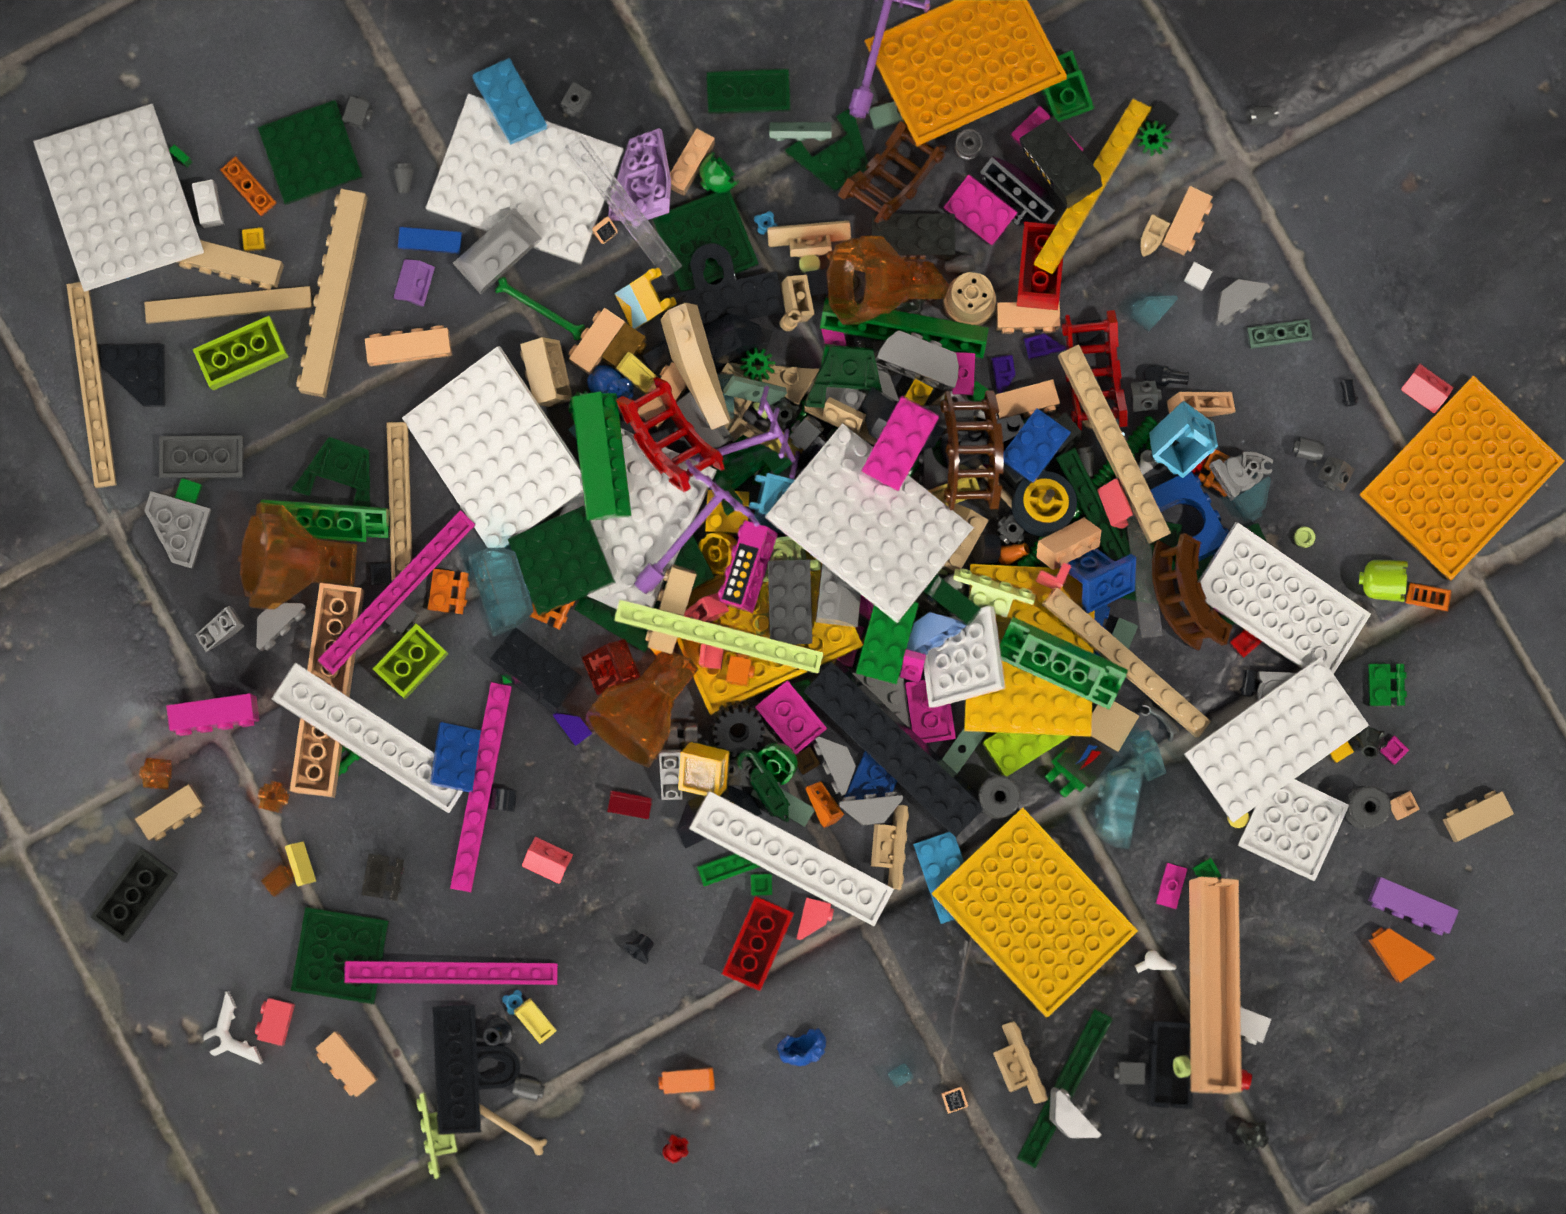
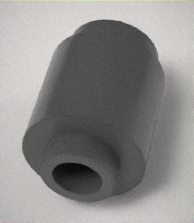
[1292,437,1325,461]
[513,1077,545,1102]

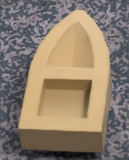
[1141,214,1172,257]

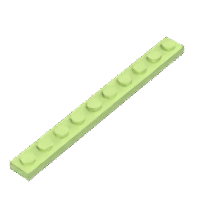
[614,600,823,673]

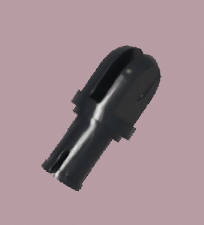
[1143,365,1189,387]

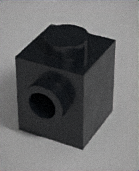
[805,269,833,302]

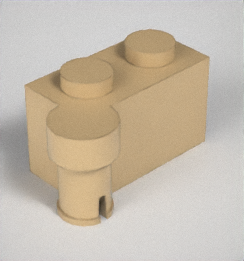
[780,274,814,331]

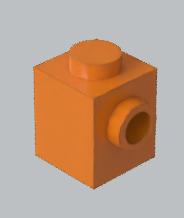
[726,654,755,687]

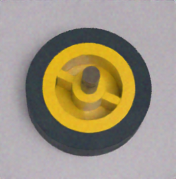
[1012,471,1077,537]

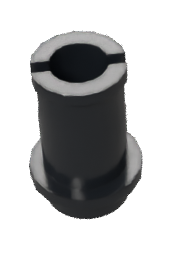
[1340,379,1359,407]
[1239,670,1257,697]

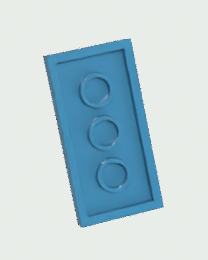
[473,59,547,145]
[913,832,964,924]

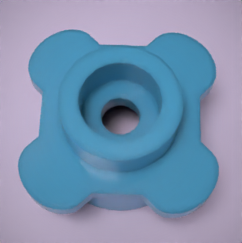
[754,211,777,235]
[502,990,525,1015]

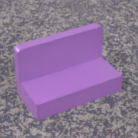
[394,259,435,306]

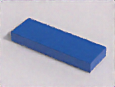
[398,227,462,254]

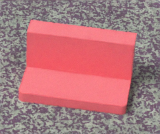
[1401,364,1453,413]
[1097,479,1133,529]
[1036,563,1071,590]
[699,644,724,670]
[522,837,573,883]

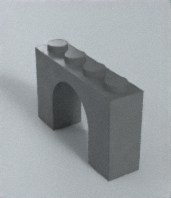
[919,405,974,490]

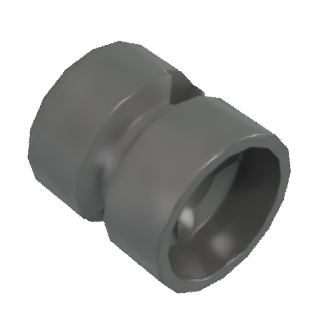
[954,129,983,162]
[668,723,698,750]

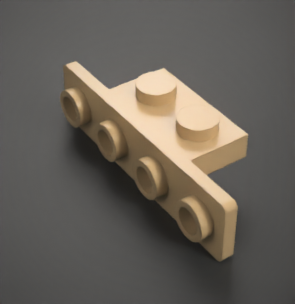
[767,221,851,257]
[804,397,878,445]
[871,805,909,890]
[993,1021,1048,1104]

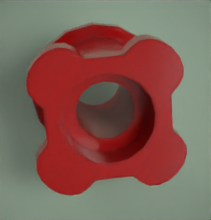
[662,1135,689,1163]

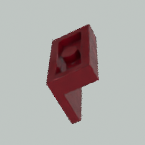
[607,791,653,820]

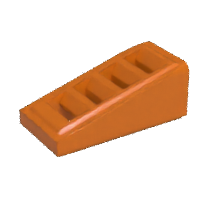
[1406,583,1452,612]
[805,781,844,828]

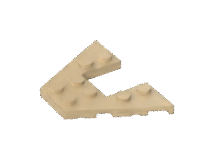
[718,363,819,476]

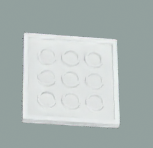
[924,606,1005,708]
[1237,779,1349,881]

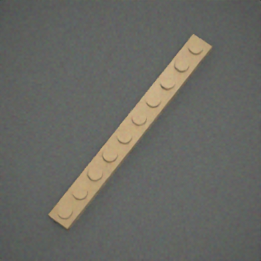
[67,282,117,488]
[1042,587,1211,738]

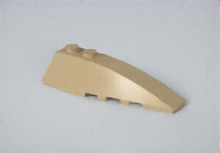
[660,303,731,430]

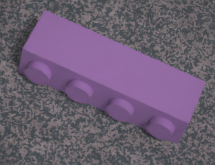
[1368,877,1459,936]

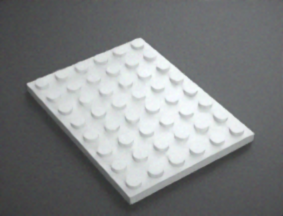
[426,94,623,264]
[33,104,204,292]
[402,346,583,555]
[765,423,974,622]
[560,428,716,609]

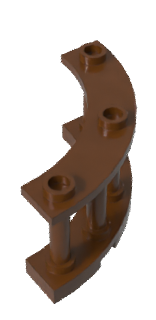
[838,120,946,223]
[940,391,1003,510]
[1152,533,1232,651]

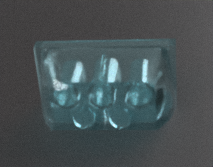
[468,548,533,637]
[1094,764,1145,850]

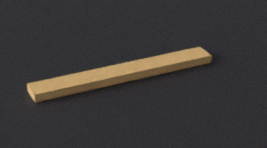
[145,286,312,324]
[387,422,412,581]

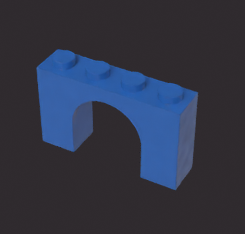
[1150,471,1229,562]

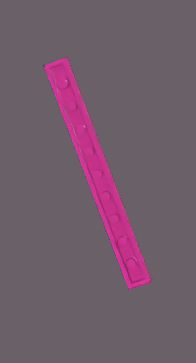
[317,510,475,675]
[450,682,512,892]
[345,961,558,985]

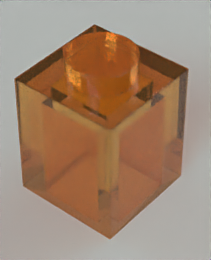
[261,865,296,897]

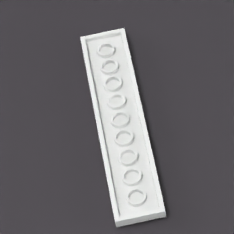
[272,663,463,813]
[689,791,894,926]

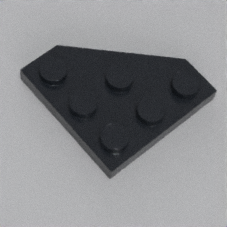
[101,344,165,407]

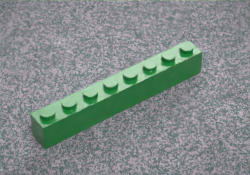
[820,298,989,358]

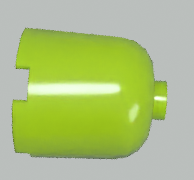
[1359,560,1408,602]

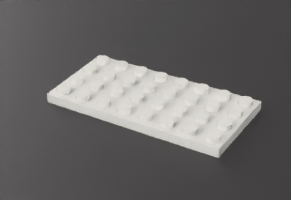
[1198,522,1371,674]
[1184,657,1369,822]

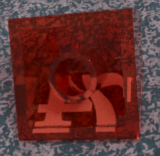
[582,639,640,696]

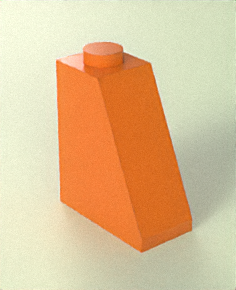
[1369,927,1435,982]
[658,1067,715,1094]

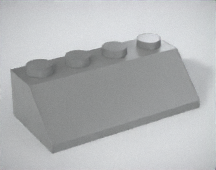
[816,563,861,627]

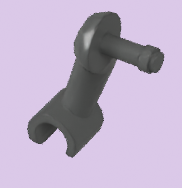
[1140,700,1179,742]

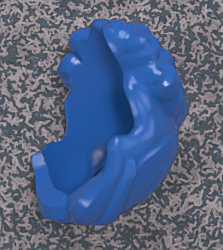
[587,366,634,409]
[777,1028,827,1066]

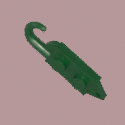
[737,750,790,822]

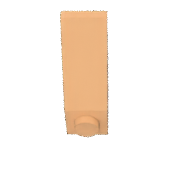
[1167,392,1236,417]

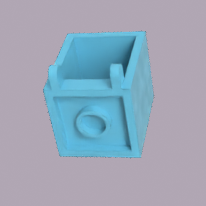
[1149,401,1218,478]
[749,473,795,535]

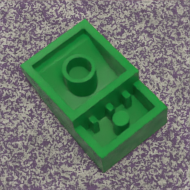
[1041,50,1095,122]

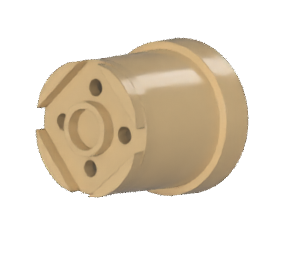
[943,272,996,326]

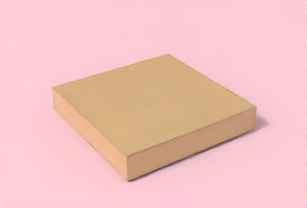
[1091,701,1139,752]

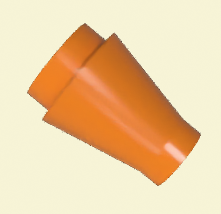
[998,543,1030,566]

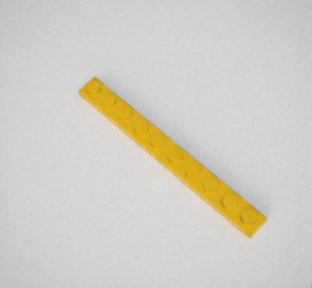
[1034,99,1151,274]

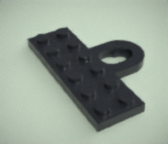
[658,243,785,338]
[432,1005,520,1135]

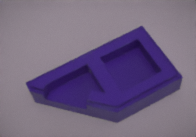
[1024,334,1066,359]
[992,355,1016,394]
[553,713,592,746]

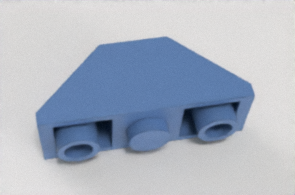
[906,612,967,655]

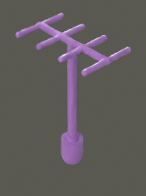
[849,0,930,118]
[691,386,800,479]
[634,460,759,594]

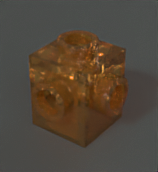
[139,758,172,790]
[257,781,290,814]

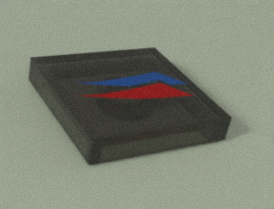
[1057,736,1113,788]

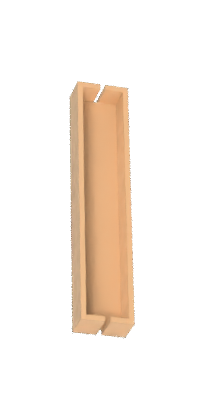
[1189,877,1241,1094]

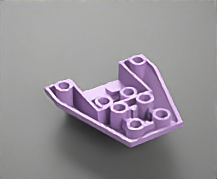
[608,128,671,222]

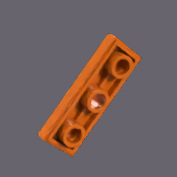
[220,156,277,217]

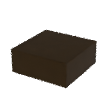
[796,747,821,775]

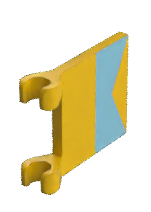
[615,268,677,329]

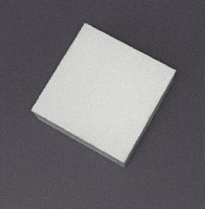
[1184,262,1213,291]

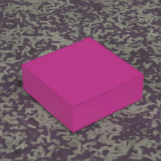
[1380,735,1409,765]

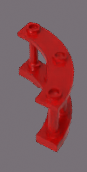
[1062,310,1127,431]
[616,377,725,493]

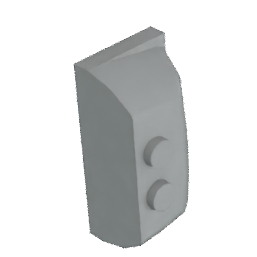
[453,208,542,294]
[874,331,959,392]

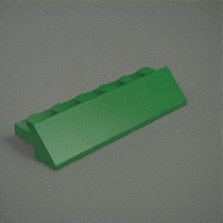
[572,391,632,520]
[261,500,390,542]
[999,617,1128,710]

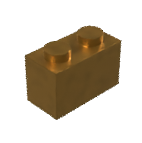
[601,323,647,370]

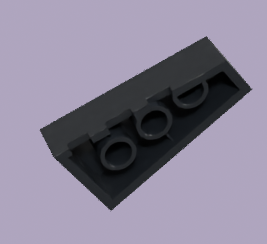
[940,415,1024,480]

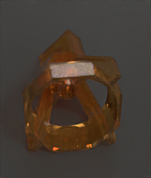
[827,236,949,325]
[238,503,357,610]
[585,651,698,768]

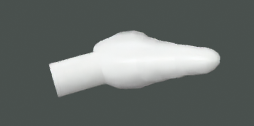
[1138,450,1163,475]
[1135,950,1177,973]

